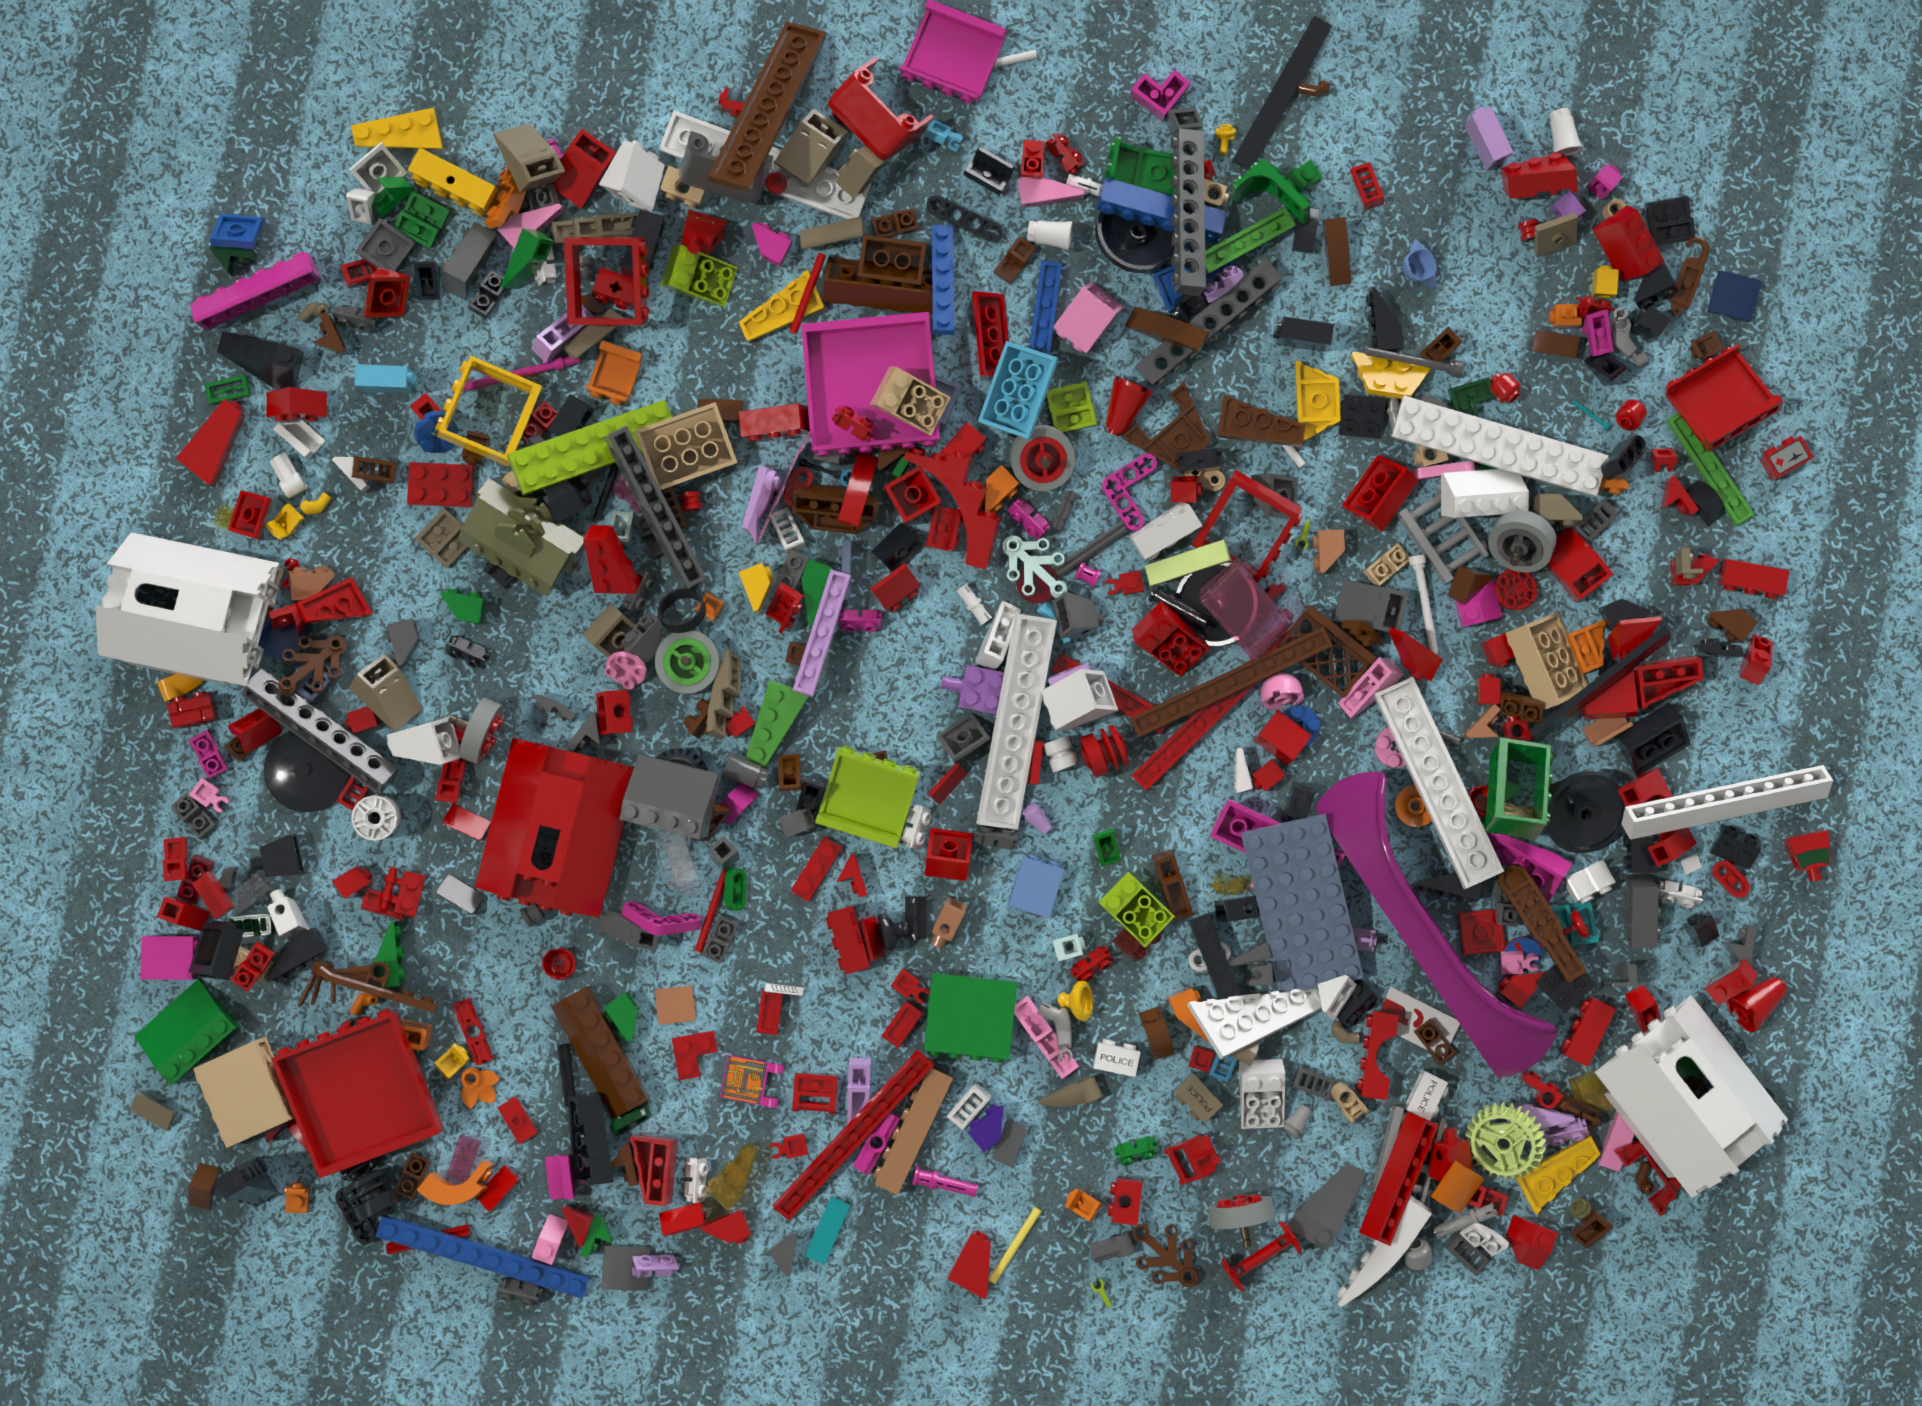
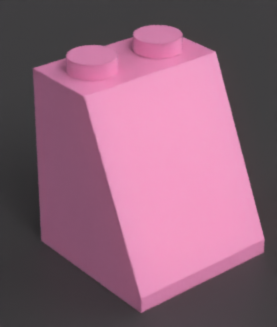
[1053,281,1124,353]

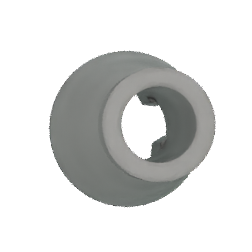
[1283,1104,1312,1138]

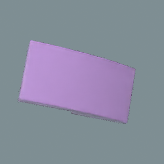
[1202,265,1244,303]

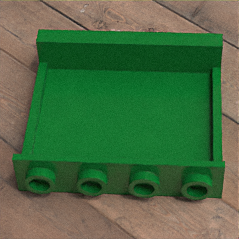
[923,973,1017,1063]

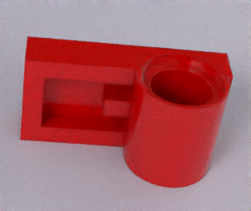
[1519,1070,1563,1109]

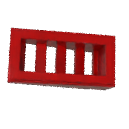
[1350,162,1384,211]
[340,259,376,289]
[337,775,370,811]

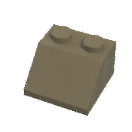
[583,604,636,658]

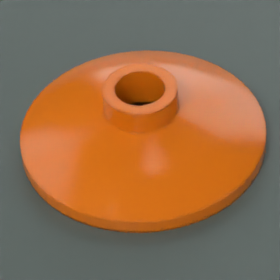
[1395,785,1432,827]

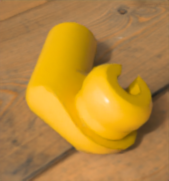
[300,492,332,515]

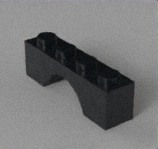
[1187,913,1240,1000]

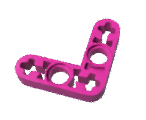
[1102,453,1157,531]
[622,901,702,936]

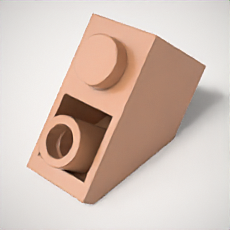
[1312,529,1345,575]
[288,566,334,600]

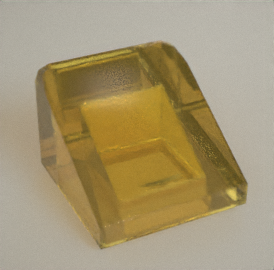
[212,505,234,529]

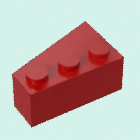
[583,525,642,594]

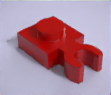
[1105,570,1144,595]
[890,969,930,1004]
[769,1133,809,1159]

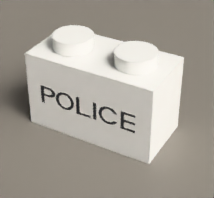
[1092,1039,1140,1077]
[1404,1070,1449,1121]

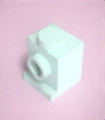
[1052,933,1086,961]

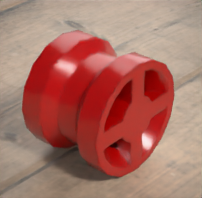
[1517,219,1539,242]
[680,491,703,512]

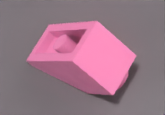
[532,1214,568,1265]

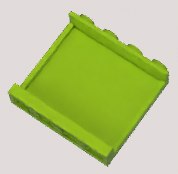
[815,746,920,848]

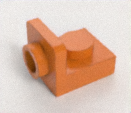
[284,1182,310,1213]

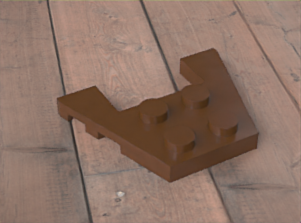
[1121,382,1211,471]

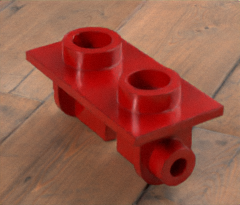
[1045,133,1086,175]
[1575,295,1616,318]
[831,405,878,442]
[1070,946,1114,982]

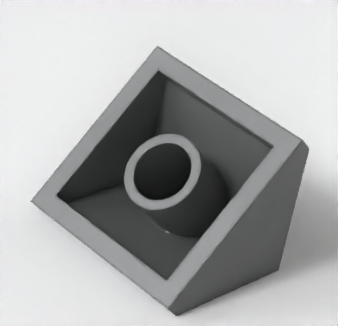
[937,712,990,763]

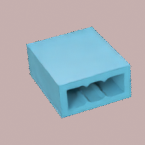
[354,364,418,394]

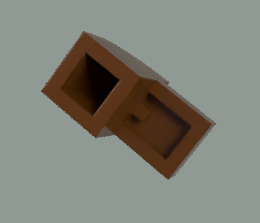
[1139,1006,1175,1061]

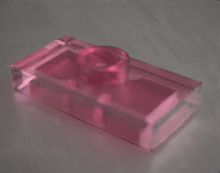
[446,1134,481,1182]

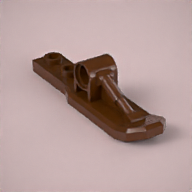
[1497,865,1587,983]
[312,962,439,1013]

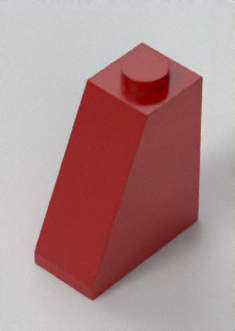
[1579,670,1638,720]
[947,1230,991,1299]

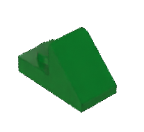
[1284,159,1323,194]
[372,177,414,217]
[580,1211,614,1258]

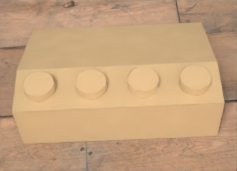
[635,402,737,490]
[1505,612,1589,710]

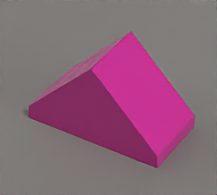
[720,783,759,826]

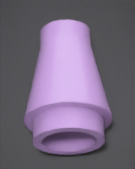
[1022,802,1052,834]

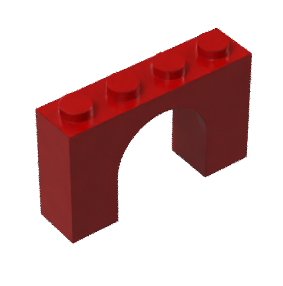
[1618,767,1697,867]

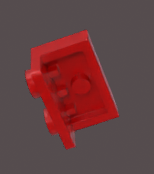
[925,505,964,552]
[765,583,804,634]

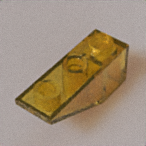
[706,1143,758,1211]

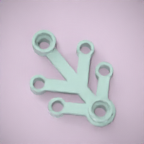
[1003,536,1068,599]

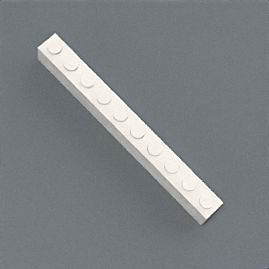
[1621,765,1833,840]

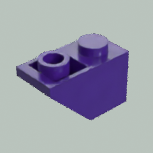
[967,1103,1004,1152]

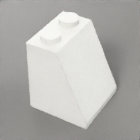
[599,140,665,212]
[1041,669,1118,731]
[387,717,460,765]

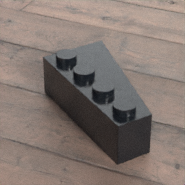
[568,1094,614,1185]
[214,1157,279,1207]

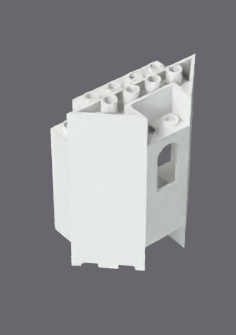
[95,532,279,686]
[1595,995,1788,1198]

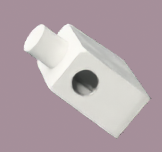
[267,889,309,941]

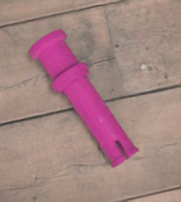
[912,1166,978,1198]

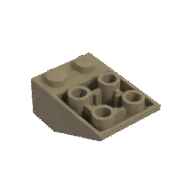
[774,109,848,186]
[493,123,565,192]
[349,653,423,732]

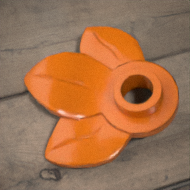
[461,1068,499,1108]

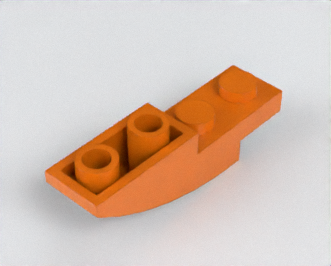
[484,166,526,229]

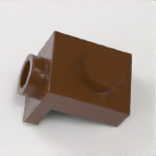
[1689,330,1724,362]

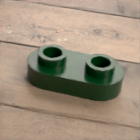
[610,1105,652,1136]

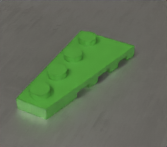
[745,680,809,767]

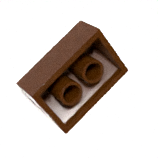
[858,235,926,285]

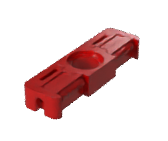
[453,998,494,1065]

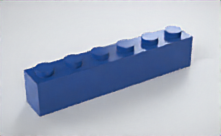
[1096,177,1226,243]

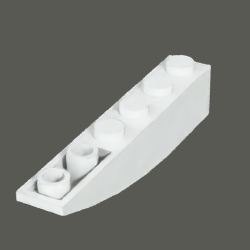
[1336,1196,1432,1307]

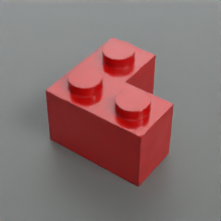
[266,387,327,423]

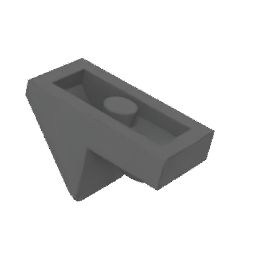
[566,712,602,752]
[1723,924,1757,964]

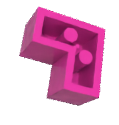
[1130,70,1191,122]

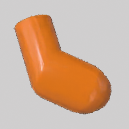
[349,992,379,1016]

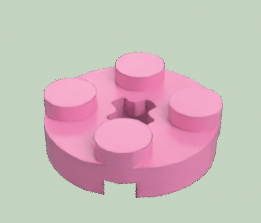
[1374,727,1406,768]

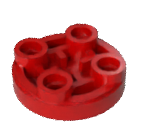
[1494,569,1537,610]

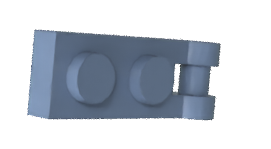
[838,541,852,602]

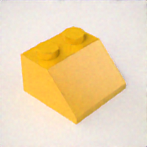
[738,563,774,615]

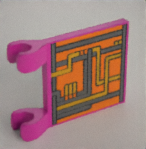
[720,1055,785,1108]

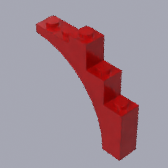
[904,447,1001,570]

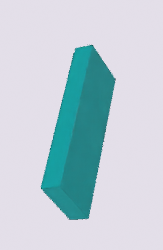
[805,1196,851,1265]

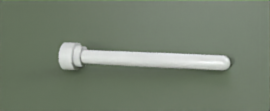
[1408,554,1438,655]

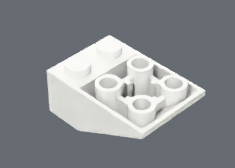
[1239,1059,1285,1129]

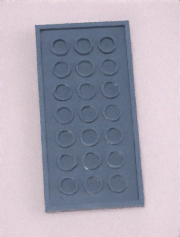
[1241,814,1364,992]

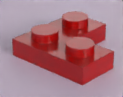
[672,1030,718,1081]

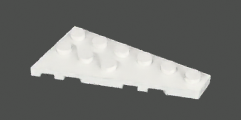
[1187,988,1322,1059]

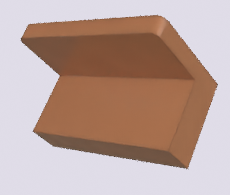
[1581,718,1633,747]

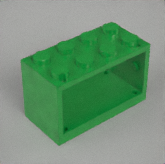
[1485,737,1554,840]

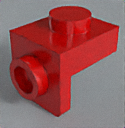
[718,87,745,118]

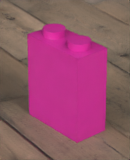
[140,935,198,980]

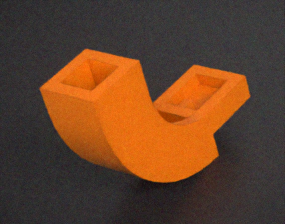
[417,1160,494,1205]

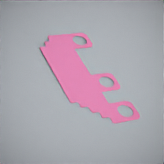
[758,432,811,540]

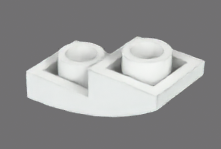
[1460,1223,1509,1256]

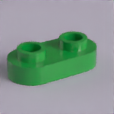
[724,868,747,911]

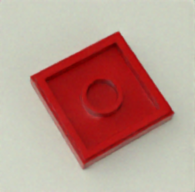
[1458,909,1506,955]

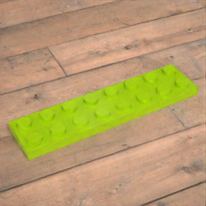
[507,400,672,495]

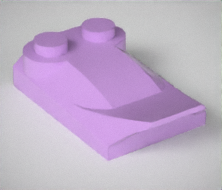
[742,466,782,546]

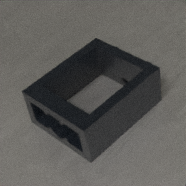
[188,920,244,981]

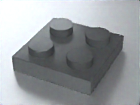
[355,218,415,271]

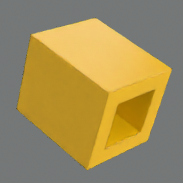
[1591,265,1619,298]

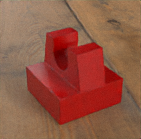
[1651,448,1678,472]

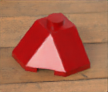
[1505,1215,1558,1270]

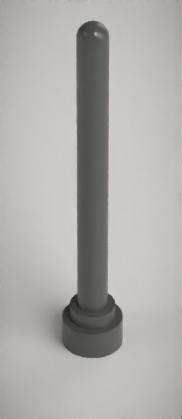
[1364,347,1463,378]

